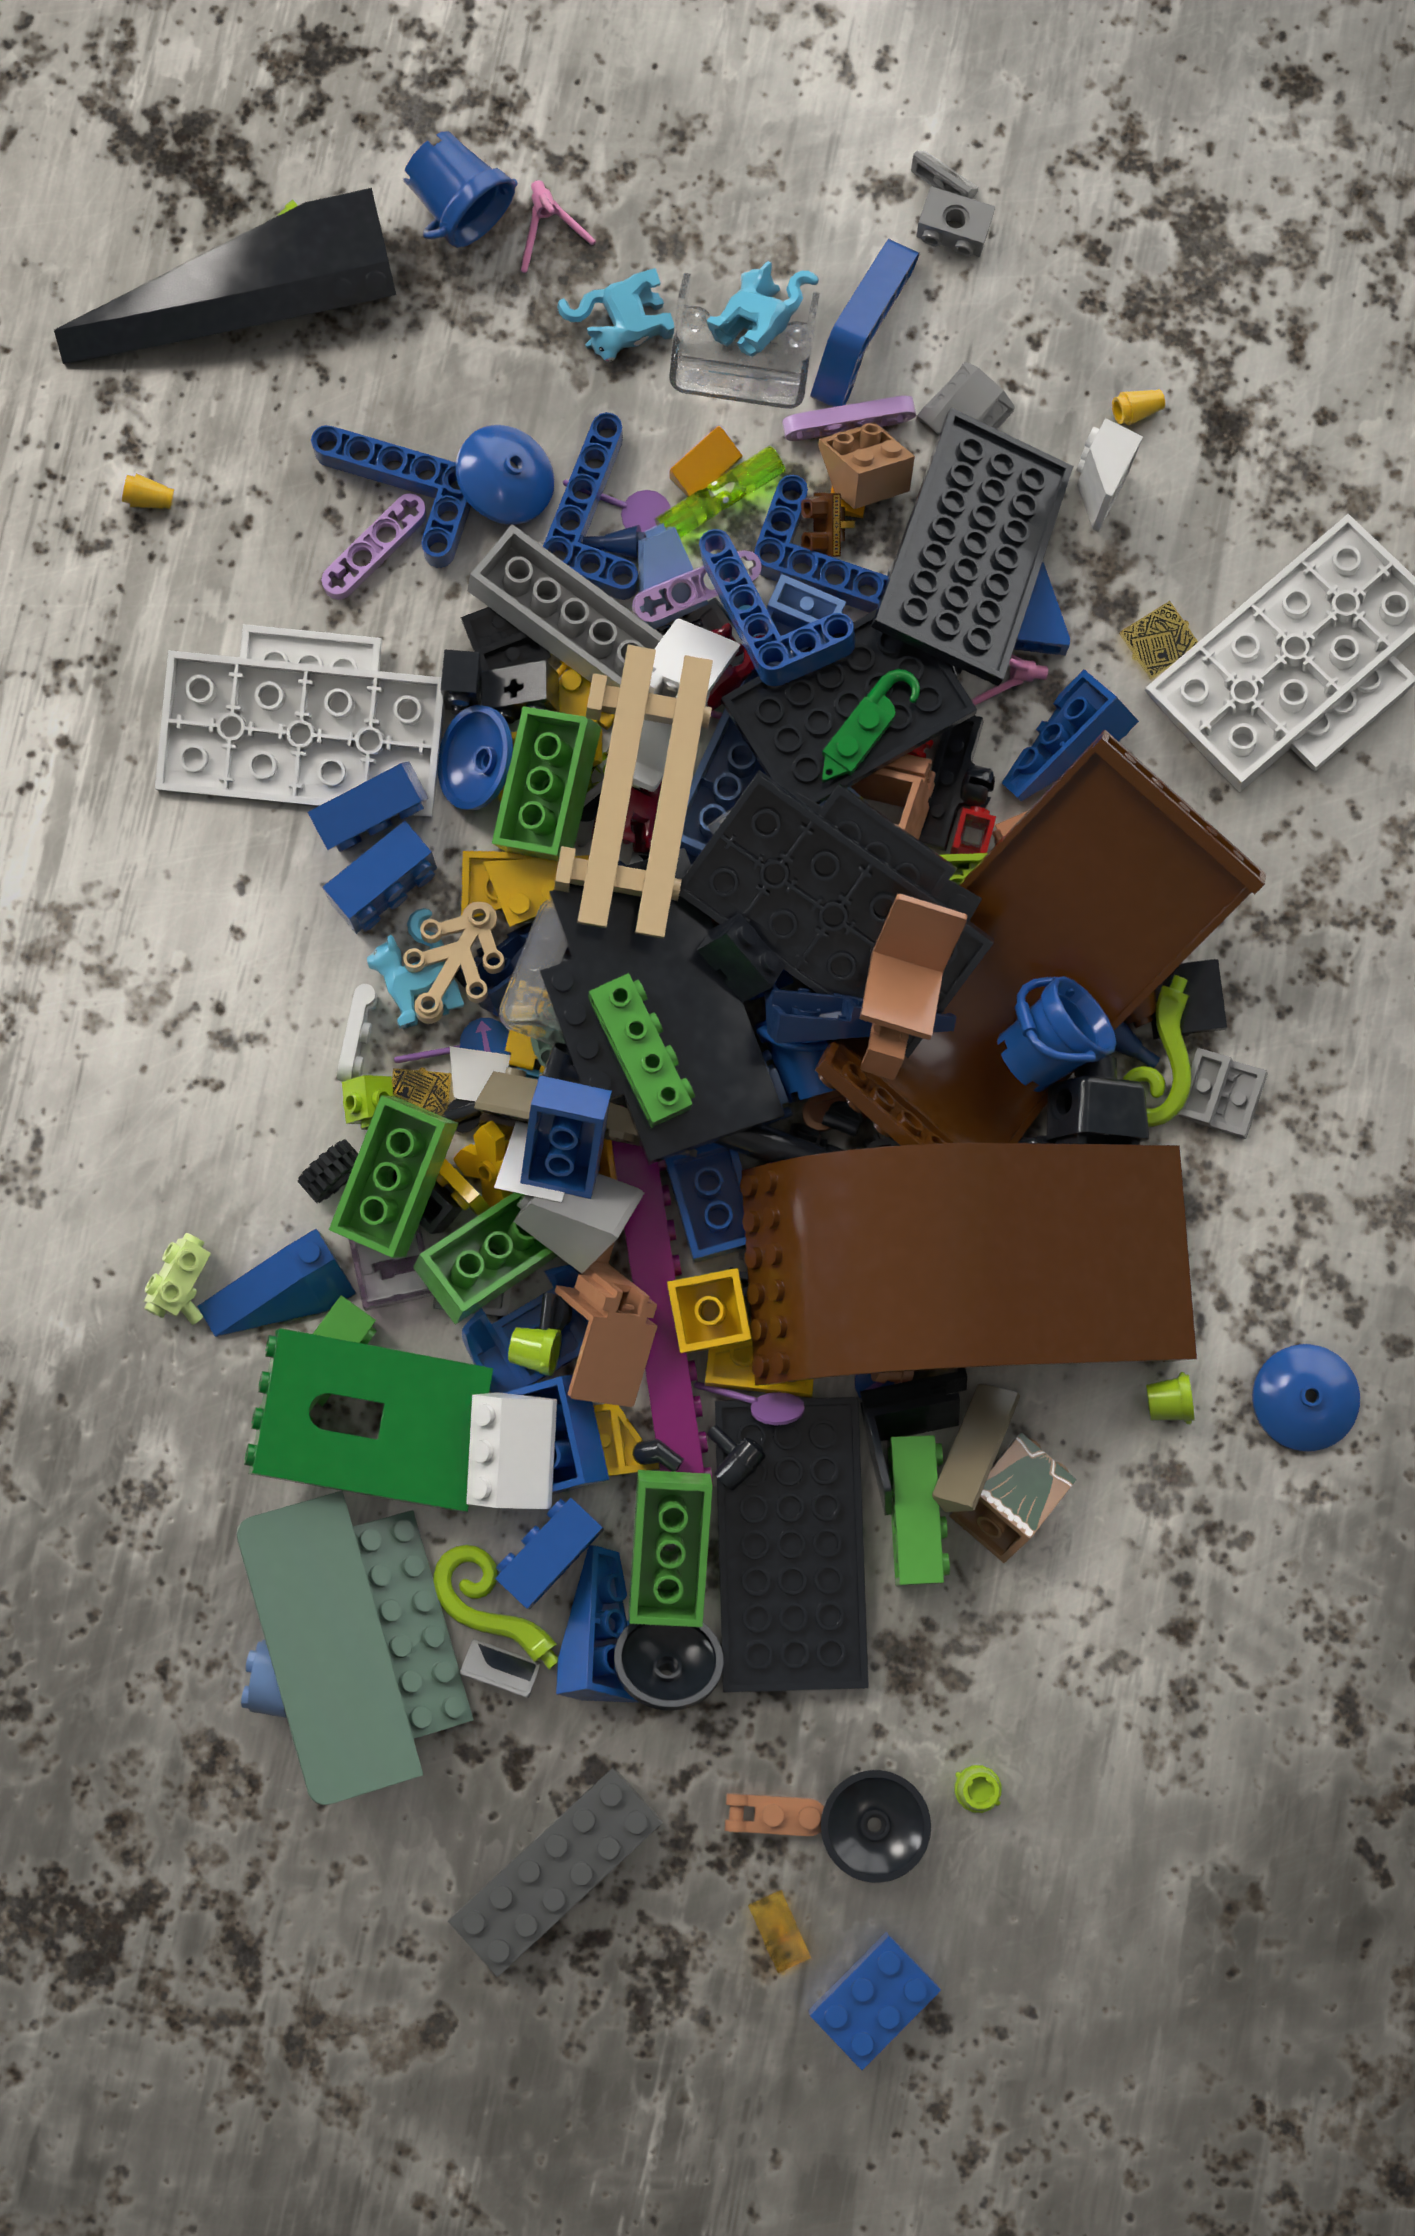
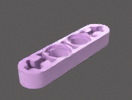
[782,396,916,441]
[321,493,427,600]
[632,550,762,622]

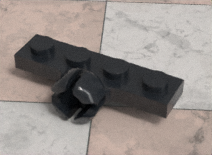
[919,715,995,851]

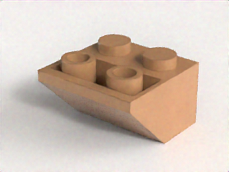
[818,422,915,509]

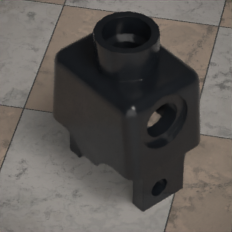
[1046,1056,1149,1145]

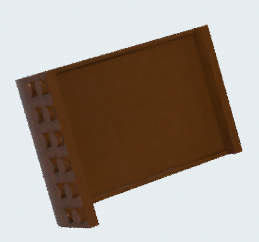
[815,730,1266,1146]
[740,1143,1197,1386]

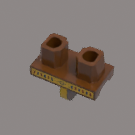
[801,492,855,557]

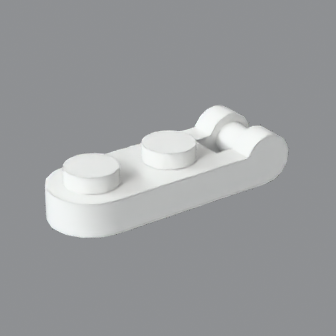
[337,984,378,1082]

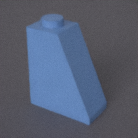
[638,523,709,629]

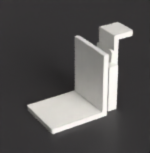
[632,618,740,792]

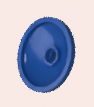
[456,425,554,525]
[438,705,513,810]
[1252,1344,1360,1452]

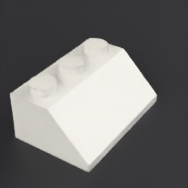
[1076,418,1143,532]
[467,1392,557,1509]

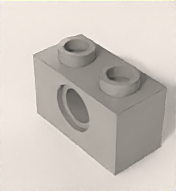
[916,186,995,257]

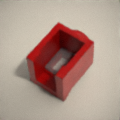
[950,806,997,854]

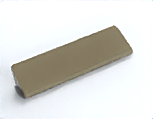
[932,1384,1021,1513]

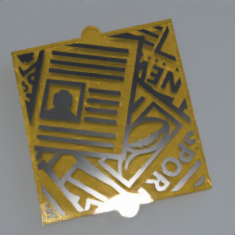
[1119,601,1198,680]
[392,1067,452,1117]

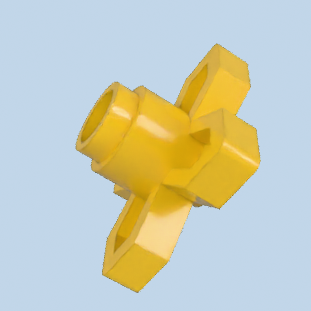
[453,1120,512,1208]

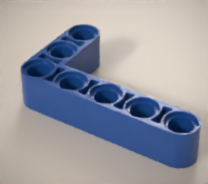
[810,239,919,407]
[543,412,638,600]
[311,425,471,568]
[754,475,889,613]
[699,529,856,687]

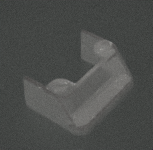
[669,273,820,409]
[499,899,567,1046]

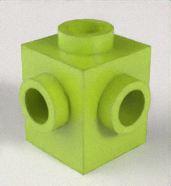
[342,1075,393,1130]

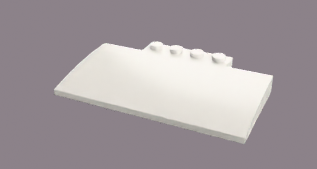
[1145,514,1415,792]
[155,624,445,817]

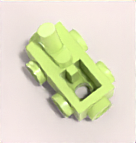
[144,1233,211,1325]

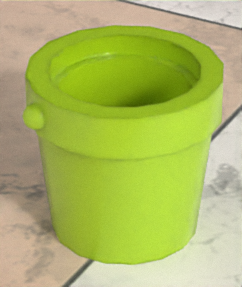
[508,1327,562,1376]
[1146,1372,1195,1425]
[954,1765,1002,1813]

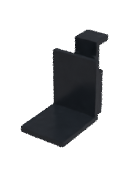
[860,1368,967,1516]

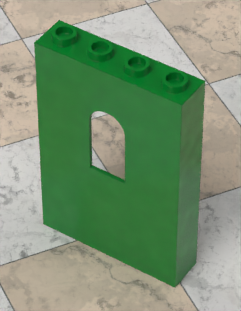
[244,1328,493,1512]

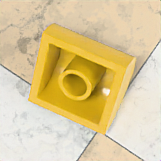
[667,1268,752,1353]

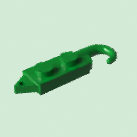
[822,669,920,783]

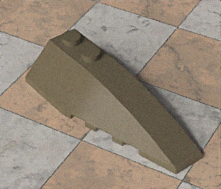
[474,1067,697,1157]

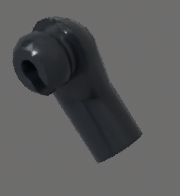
[632,1439,684,1472]

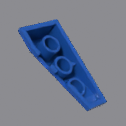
[1002,669,1139,801]
[197,1228,357,1337]
[556,1545,638,1703]

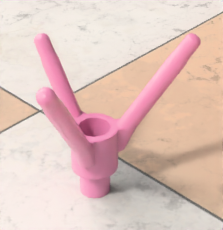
[521,180,596,273]
[971,654,1048,705]

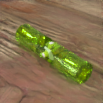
[654,445,785,538]

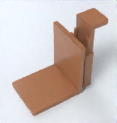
[850,754,936,840]
[859,894,967,1080]
[555,1243,657,1407]

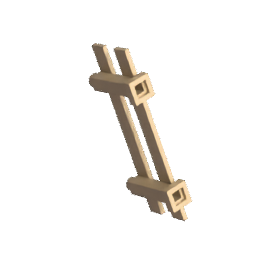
[554,645,713,939]

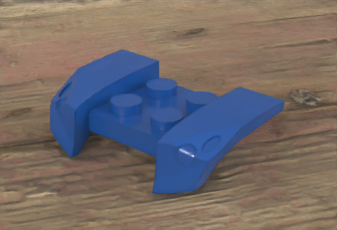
[462,1265,589,1393]

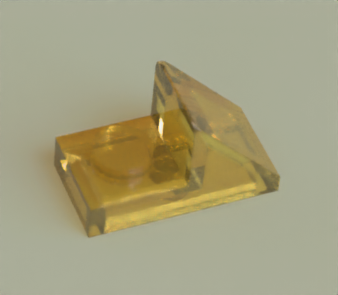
[748,1889,811,1973]

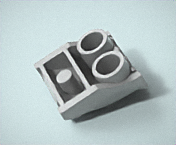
[916,362,1015,434]

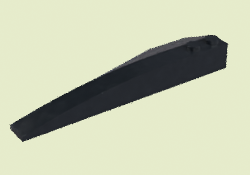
[54,187,396,364]

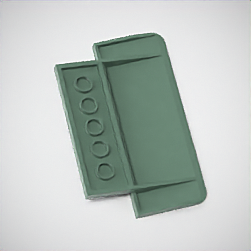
[237,1490,473,1805]

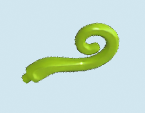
[1123,975,1191,1127]
[433,1545,558,1669]

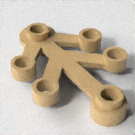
[403,902,505,1024]

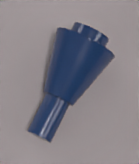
[583,525,646,559]
[1114,1021,1160,1068]

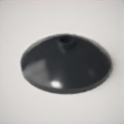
[614,1623,723,1711]
[821,1770,931,1883]

